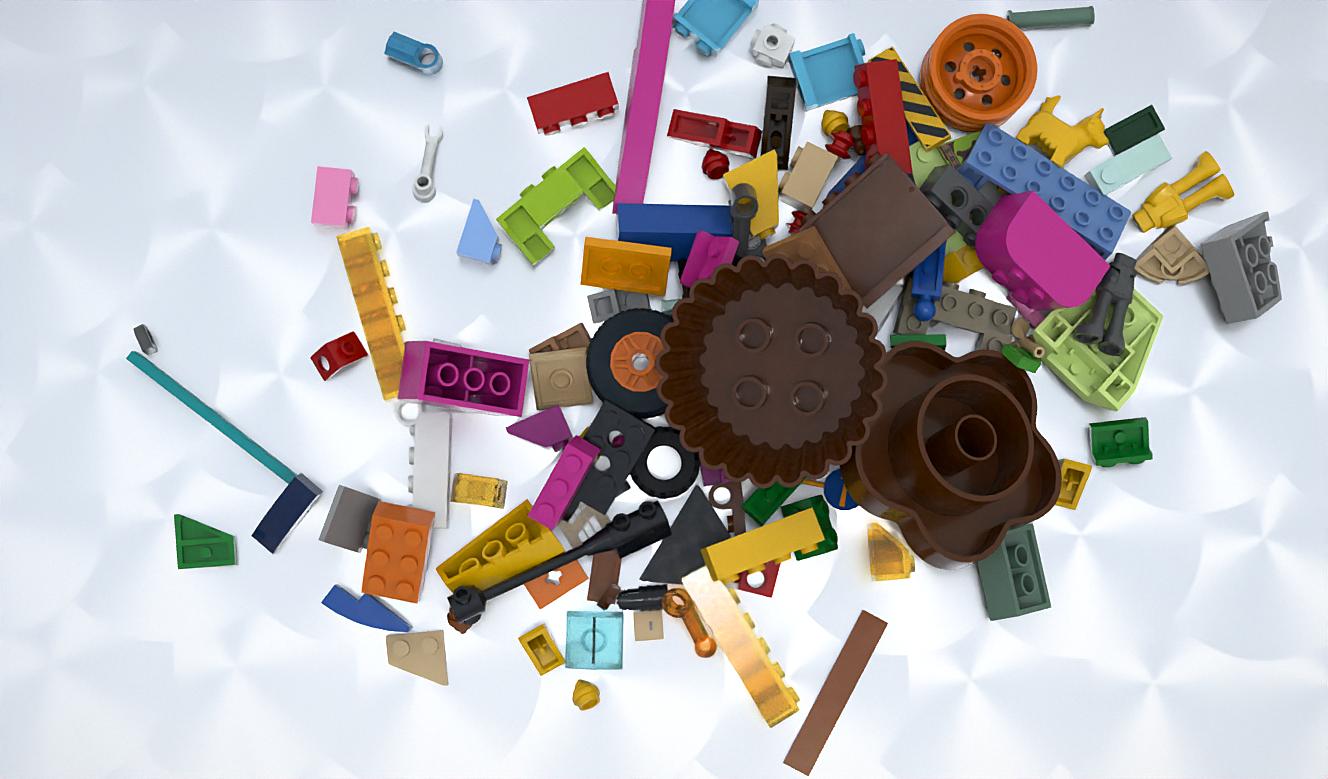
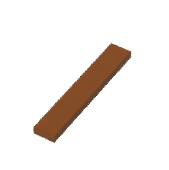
[783,609,888,777]

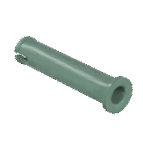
[1007,6,1095,29]

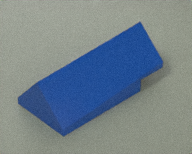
[616,203,733,262]

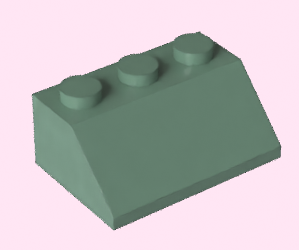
[977,523,1052,621]

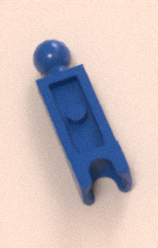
[911,240,947,322]

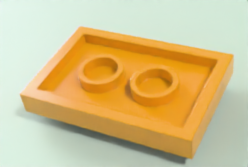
[580,237,672,296]

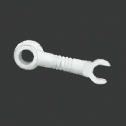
[412,125,443,202]

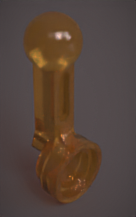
[662,588,717,659]

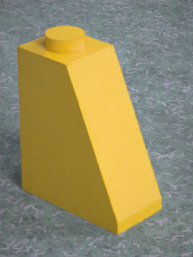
[723,149,779,240]

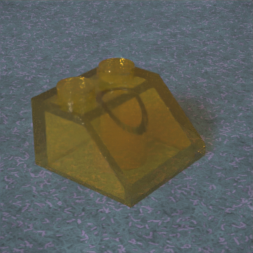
[867,523,915,581]

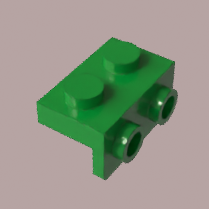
[1089,417,1153,467]
[781,495,838,561]

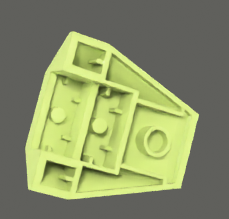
[1032,289,1164,412]

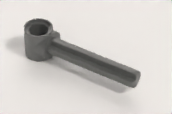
[730,183,758,257]

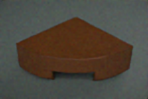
[596,582,621,611]

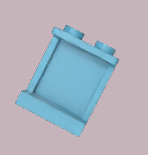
[672,0,759,57]
[788,33,866,112]

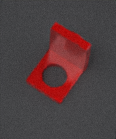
[310,331,368,381]

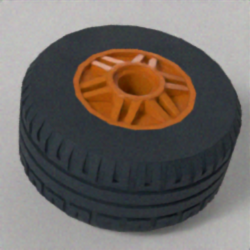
[586,308,674,419]

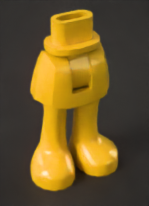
[1132,151,1235,234]

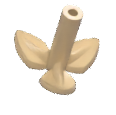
[1011,317,1045,358]

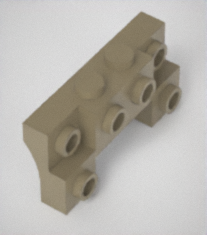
[893,277,1017,352]

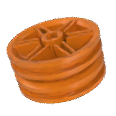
[920,13,1038,132]

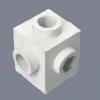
[750,23,796,68]

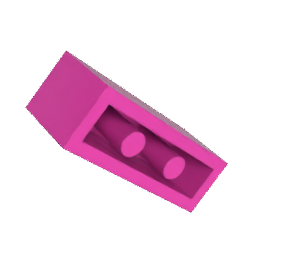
[528,435,601,531]

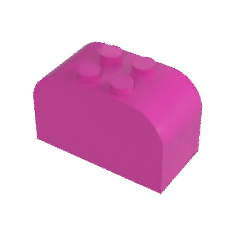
[975,191,1110,311]
[397,341,530,417]

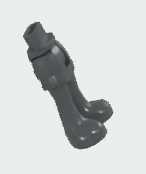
[1073,253,1137,356]

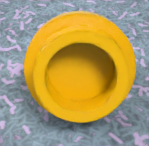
[821,109,850,139]
[572,680,601,711]

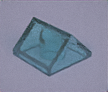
[565,611,624,670]

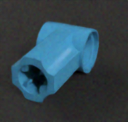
[384,32,443,75]

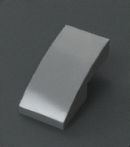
[587,289,651,324]

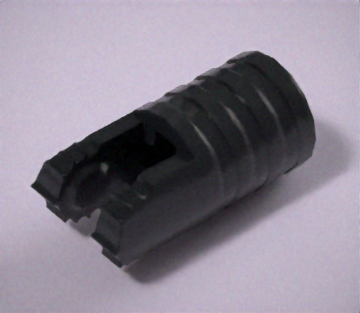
[616,584,669,612]

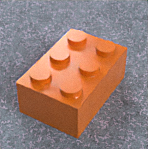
[361,501,435,604]

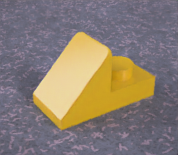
[942,245,984,284]

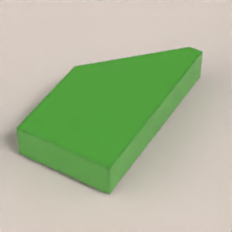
[1001,344,1042,373]

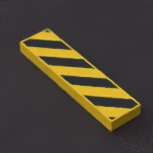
[868,46,951,153]

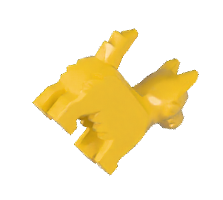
[1015,95,1109,169]

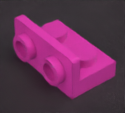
[680,231,739,288]

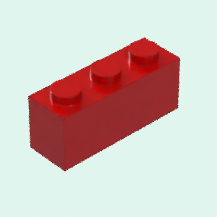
[527,72,619,136]

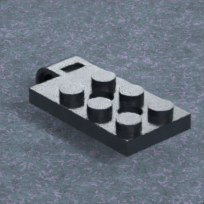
[562,399,656,523]

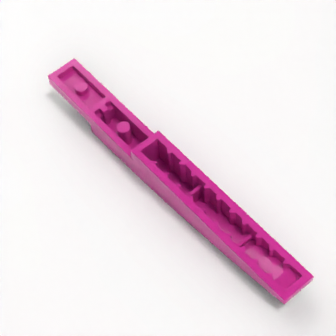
[612,0,675,215]

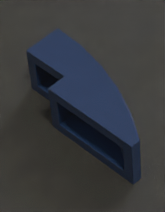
[251,473,323,554]

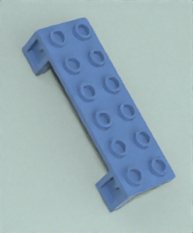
[956,124,1131,260]

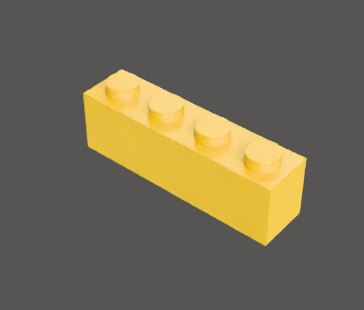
[701,507,825,585]

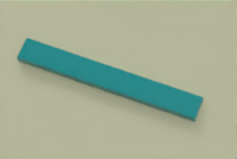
[126,351,297,484]

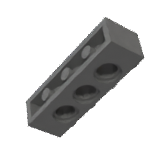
[920,164,995,249]

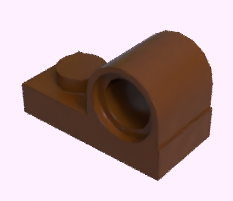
[708,482,746,537]

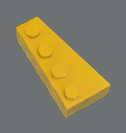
[435,499,566,593]

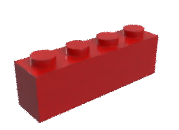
[853,59,913,174]

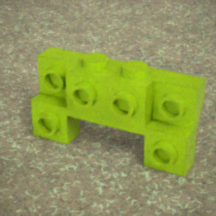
[496,147,616,266]

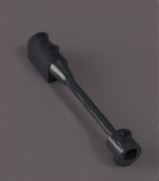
[447,500,672,625]

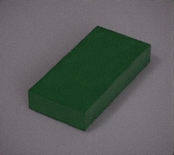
[1104,105,1165,156]

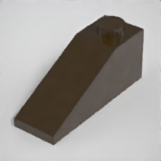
[760,76,796,170]

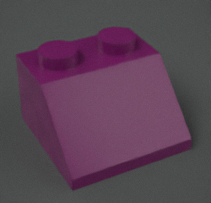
[505,404,573,453]

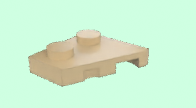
[385,630,449,686]

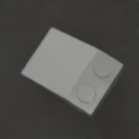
[318,485,381,553]

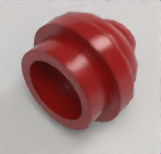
[701,149,730,179]

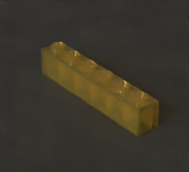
[336,227,406,403]
[679,562,801,728]

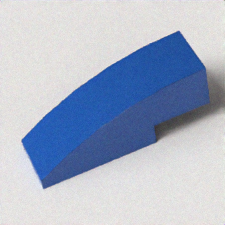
[321,584,413,632]

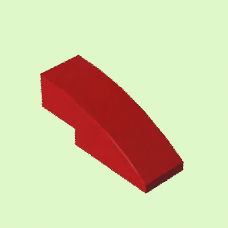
[667,109,762,159]

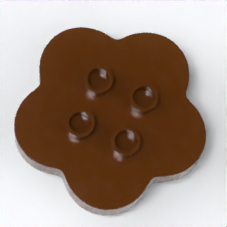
[840,341,1062,570]

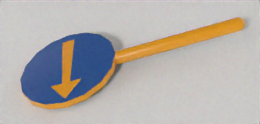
[801,469,858,511]

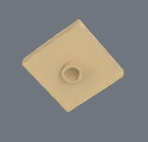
[529,347,593,410]

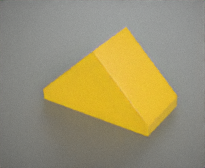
[1055,458,1092,510]
[518,623,566,676]

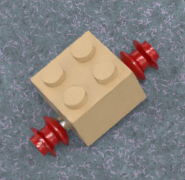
[778,130,857,235]

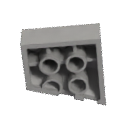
[1200,211,1282,324]

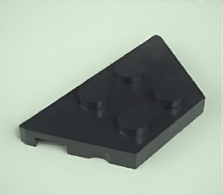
[639,485,731,586]

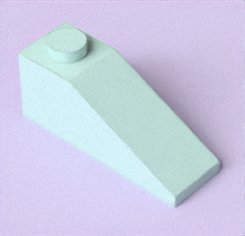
[1084,134,1173,196]

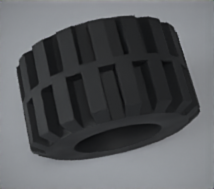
[630,426,700,499]

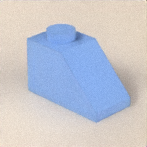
[456,198,502,266]

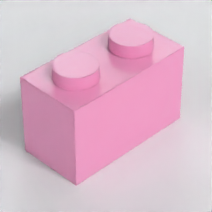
[311,166,359,230]

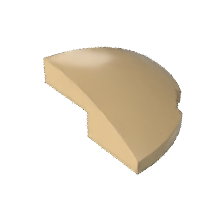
[1135,225,1210,284]

